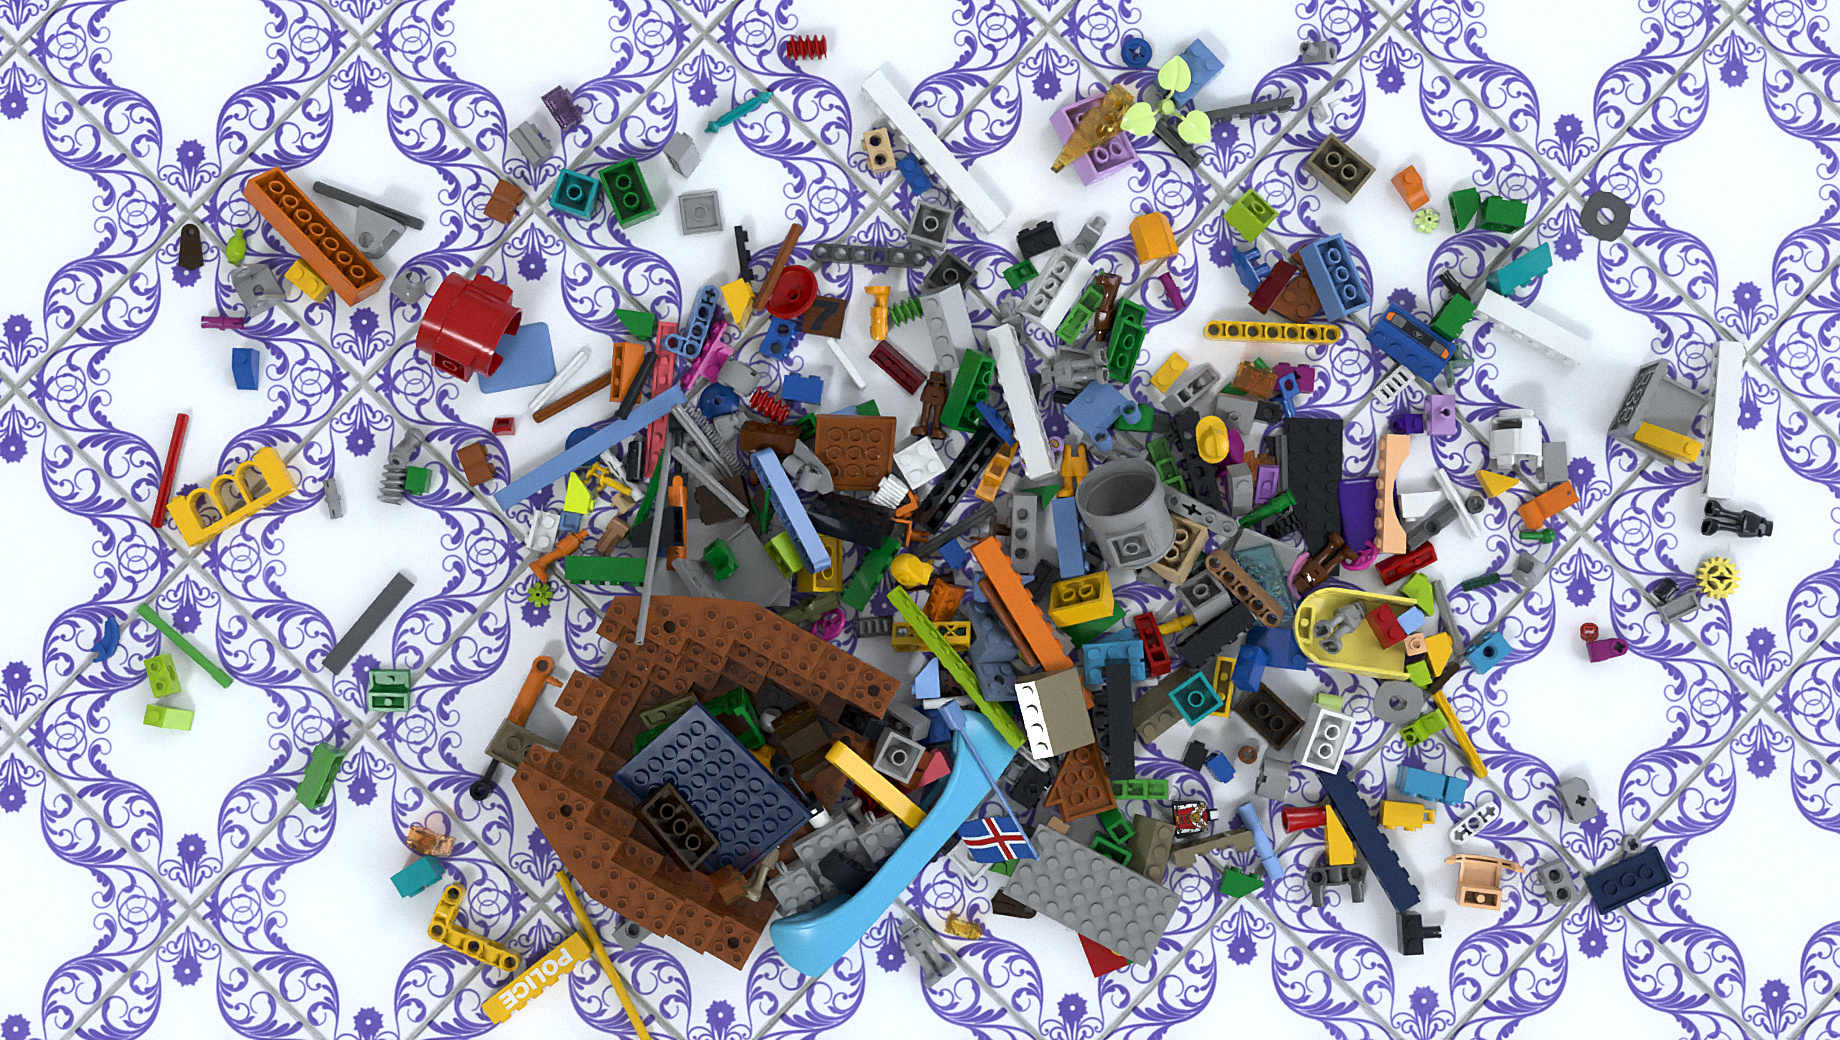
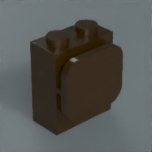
[694,475,754,526]

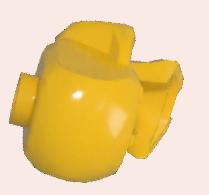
[890,553,934,589]

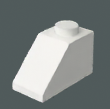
[1397,491,1441,522]

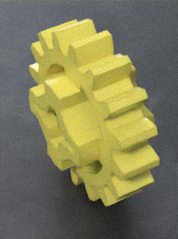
[1695,557,1741,599]

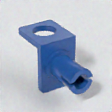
[1269,373,1300,418]

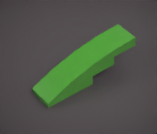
[1055,270,1105,345]
[1146,436,1194,516]
[1109,778,1169,800]

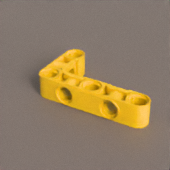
[427,883,522,972]

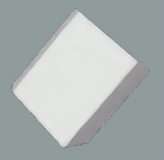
[999,471,1025,495]

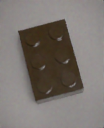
[1232,682,1306,752]

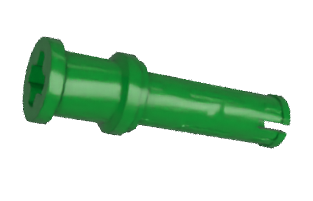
[1238,489,1297,529]

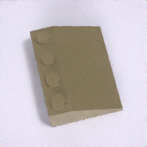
[1015,666,1095,760]

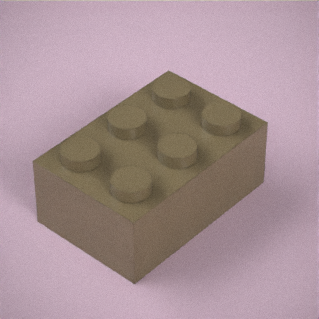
[1302,132,1377,204]

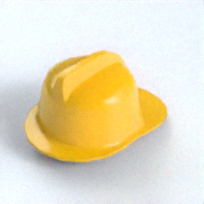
[1196,416,1229,463]

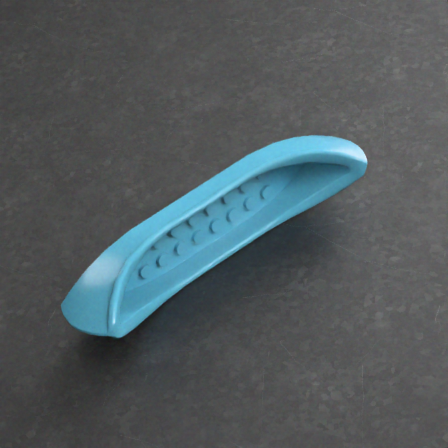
[769,710,1018,978]

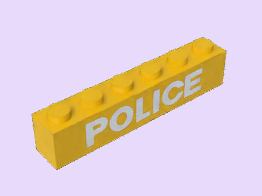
[481,929,593,1025]

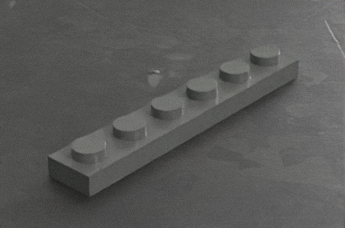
[1175,96,1295,127]

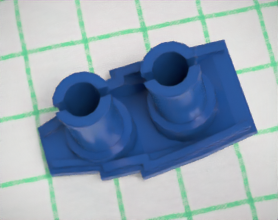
[1230,247,1271,293]

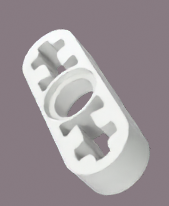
[1448,801,1499,845]

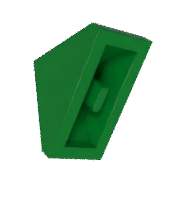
[791,412,816,442]

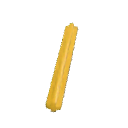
[1431,689,1488,778]

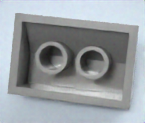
[1230,528,1300,575]

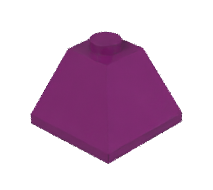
[1196,427,1244,479]

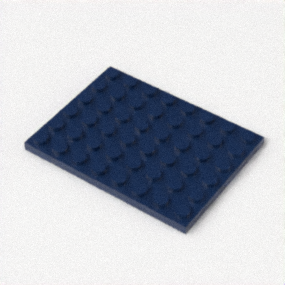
[612,701,813,888]

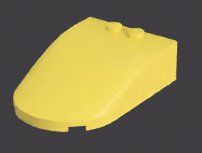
[1293,587,1417,681]

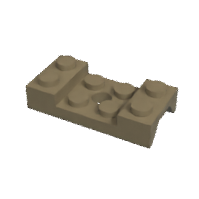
[1170,826,1255,869]

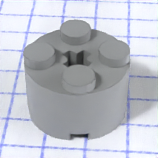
[716,355,762,398]
[1255,757,1292,802]

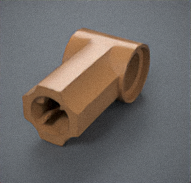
[594,515,632,557]

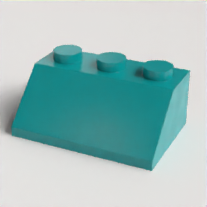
[1485,242,1553,298]

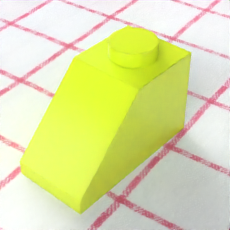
[563,472,595,516]

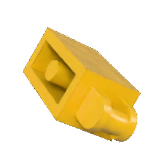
[1378,799,1436,832]

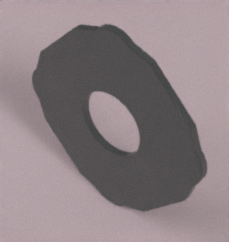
[1580,191,1631,242]

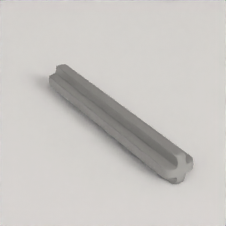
[1430,580,1466,656]

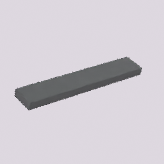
[322,572,414,676]

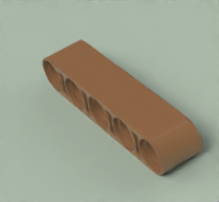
[1205,548,1284,628]

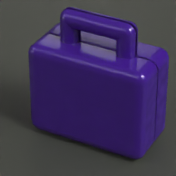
[1337,476,1401,556]

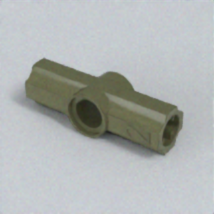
[780,590,841,625]

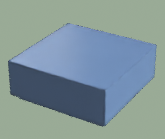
[558,510,582,533]

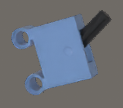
[1053,380,1141,452]

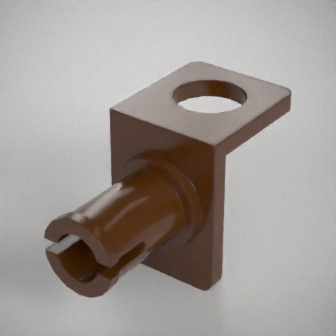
[969,515,1009,541]

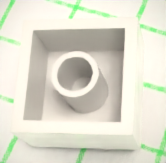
[893,436,946,492]

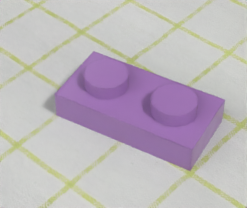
[1253,464,1279,504]

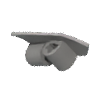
[782,439,834,495]

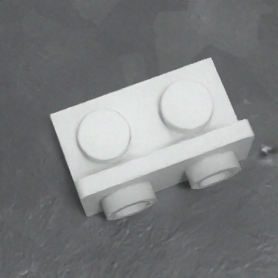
[1312,89,1345,124]
[525,510,561,553]

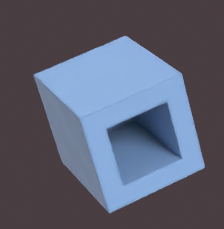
[1396,606,1426,636]

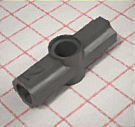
[1406,503,1459,552]

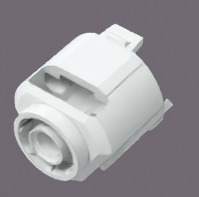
[1489,409,1543,470]

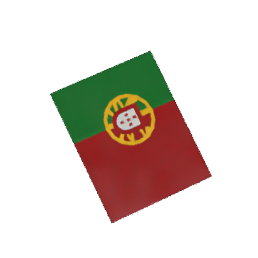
[1078,933,1135,978]

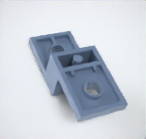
[965,600,1019,701]

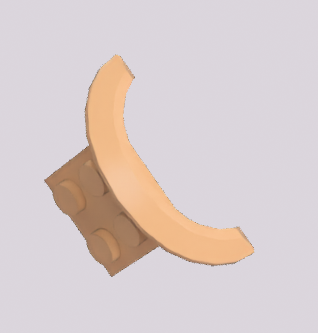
[1444,854,1525,911]

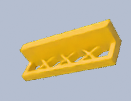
[891,621,973,652]

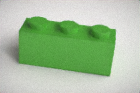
[295,742,347,810]

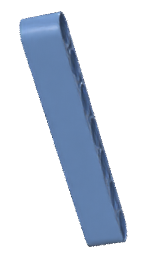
[750,448,831,575]

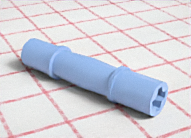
[1237,801,1285,881]

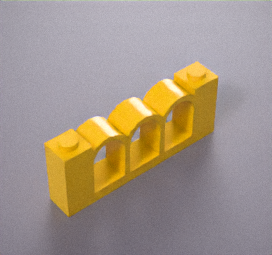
[166,446,298,547]

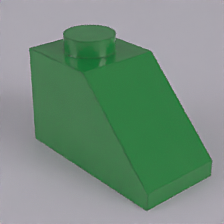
[1448,187,1481,234]
[615,309,657,342]

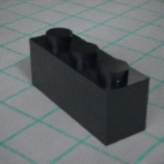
[818,848,875,897]

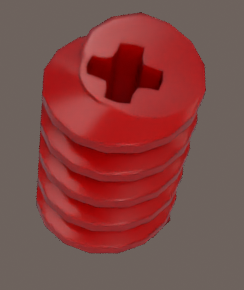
[787,35,827,61]
[749,386,793,425]

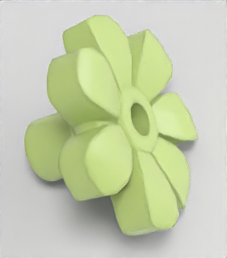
[1414,209,1439,234]

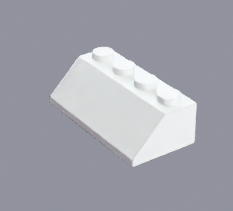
[1016,247,1096,334]

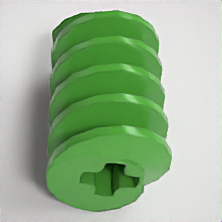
[888,294,923,327]

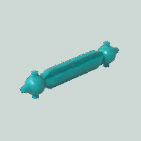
[704,91,772,133]

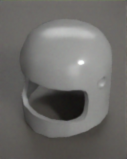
[389,267,425,305]
[1512,551,1547,587]

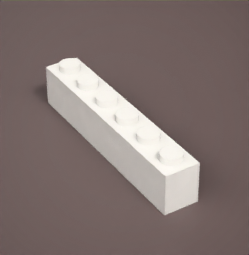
[1473,289,1592,367]

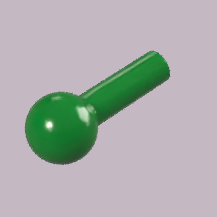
[1519,528,1556,544]

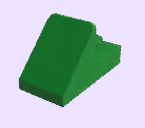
[1002,259,1039,291]
[1020,484,1060,511]

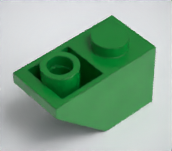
[1098,805,1136,845]
[1217,866,1265,899]

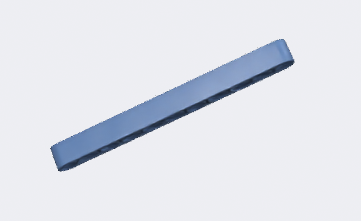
[493,384,688,512]

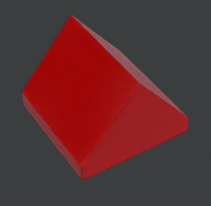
[492,417,515,436]

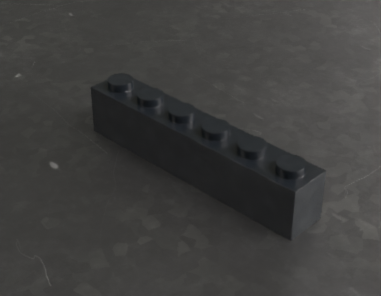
[1101,658,1135,781]

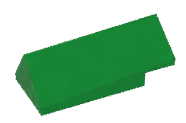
[1101,297,1148,384]

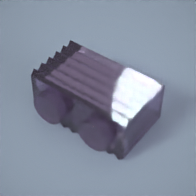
[541,85,584,133]

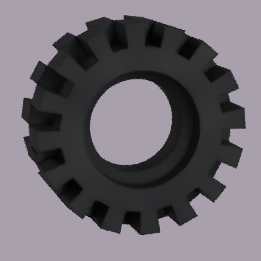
[1266,512,1305,540]

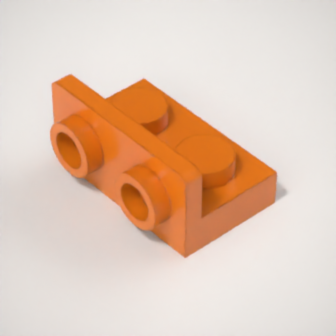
[923,578,966,622]

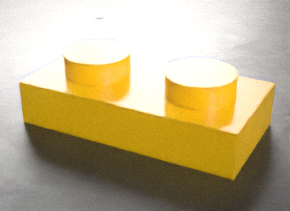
[1148,352,1189,394]

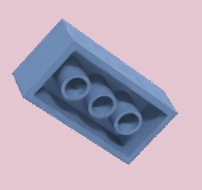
[1298,233,1372,323]

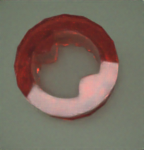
[1580,622,1599,642]

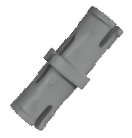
[322,478,343,519]

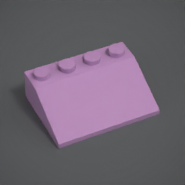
[1049,92,1139,187]

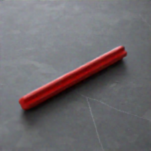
[150,413,189,528]

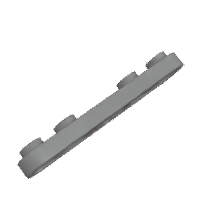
[1162,482,1238,538]

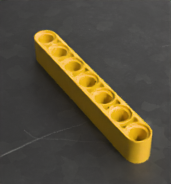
[1203,320,1341,345]
[825,740,927,832]

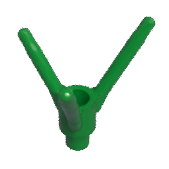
[750,487,776,533]

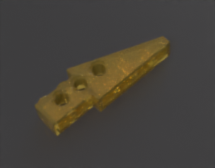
[1050,83,1134,174]

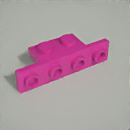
[680,319,734,391]

